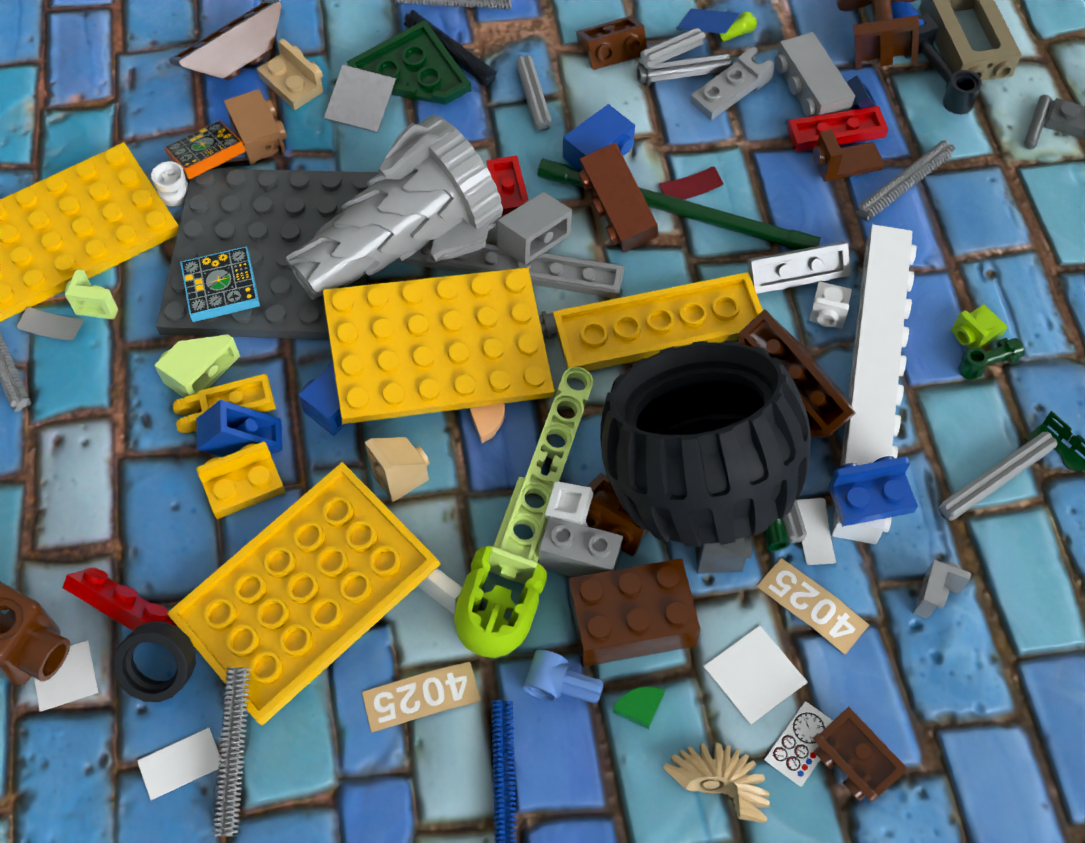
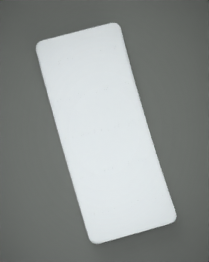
[797,498,836,565]

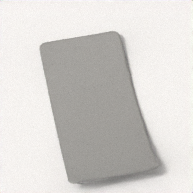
[16,307,84,340]

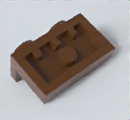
[576,16,647,70]
[586,473,649,556]

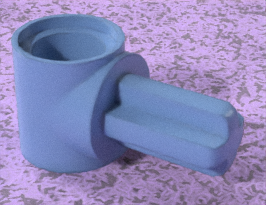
[523,650,603,703]

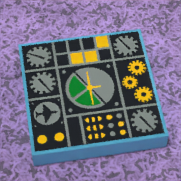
[180,246,260,322]

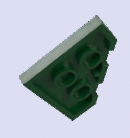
[346,20,472,105]

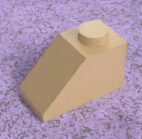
[365,437,430,503]

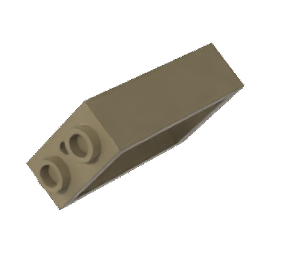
[919,0,1022,81]

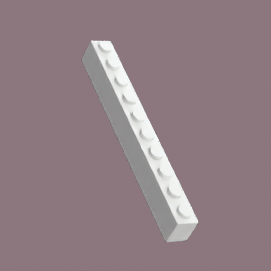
[832,224,917,544]

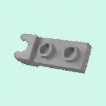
[691,47,774,120]

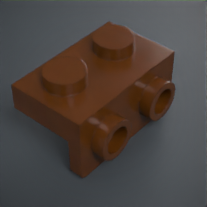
[812,707,908,803]

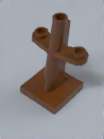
[837,0,919,70]

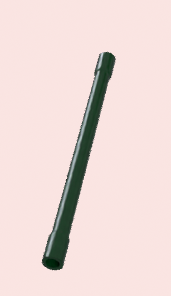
[537,158,821,250]

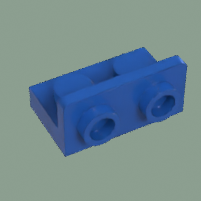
[828,456,918,527]

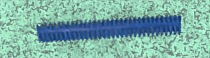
[491,700,517,843]

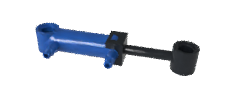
[891,2,982,115]

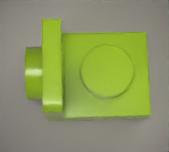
[951,304,1008,349]

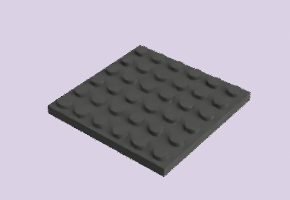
[156,168,379,340]

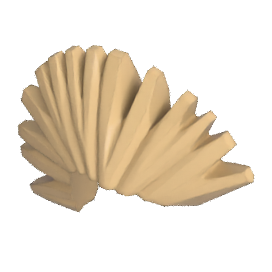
[663,743,770,823]

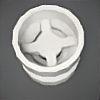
[151,161,189,207]

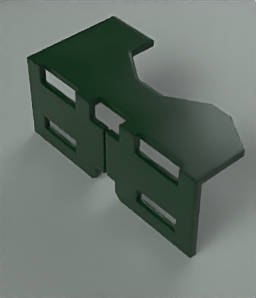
[1024,411,1085,473]

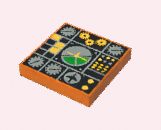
[164,121,246,179]

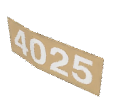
[756,558,869,655]
[362,662,481,733]

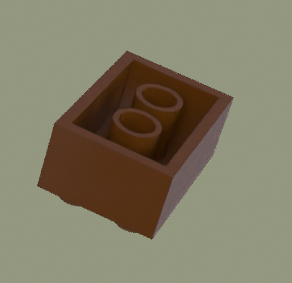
[568,558,701,667]

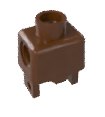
[0,581,70,686]

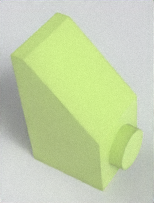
[154,334,240,397]

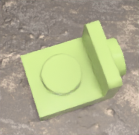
[65,269,118,320]

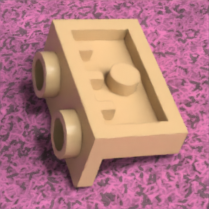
[256,38,324,110]

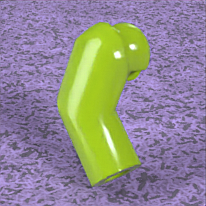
[719,12,757,42]

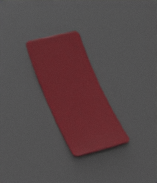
[659,166,723,200]

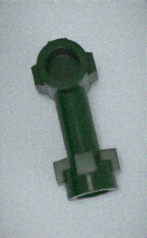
[958,338,1024,380]

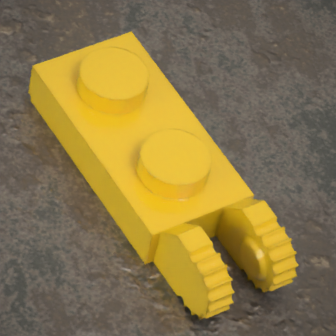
[172,374,276,434]

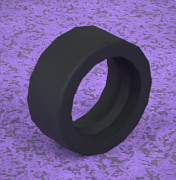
[113,621,196,702]

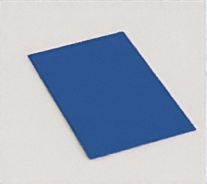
[676,9,740,34]

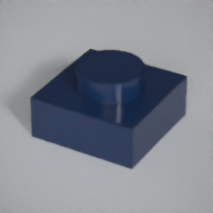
[847,75,877,109]

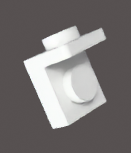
[809,281,852,329]

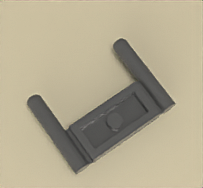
[1024,95,1085,149]

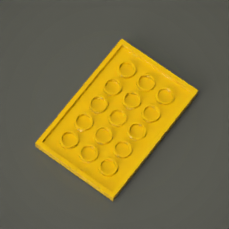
[0,142,179,322]
[323,268,555,424]
[168,462,441,726]

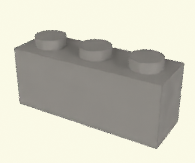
[775,32,855,117]

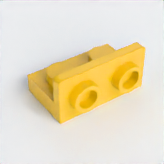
[196,442,286,520]

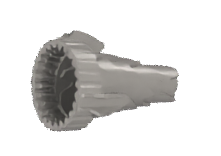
[285,115,503,300]

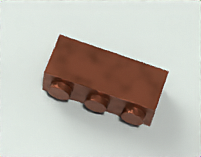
[578,142,658,253]

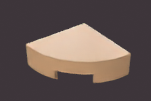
[470,404,505,443]

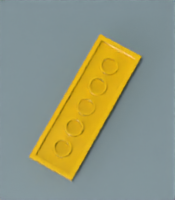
[552,272,763,371]

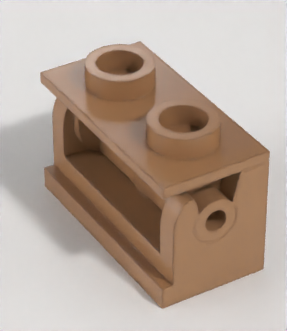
[224,89,287,165]

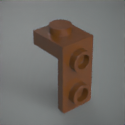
[813,130,884,182]

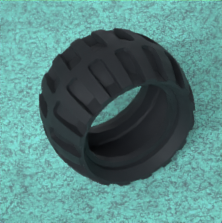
[600,341,811,547]

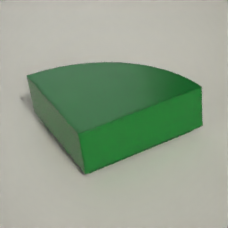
[612,687,665,729]

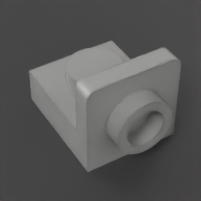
[913,560,971,619]

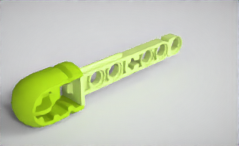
[454,367,593,658]

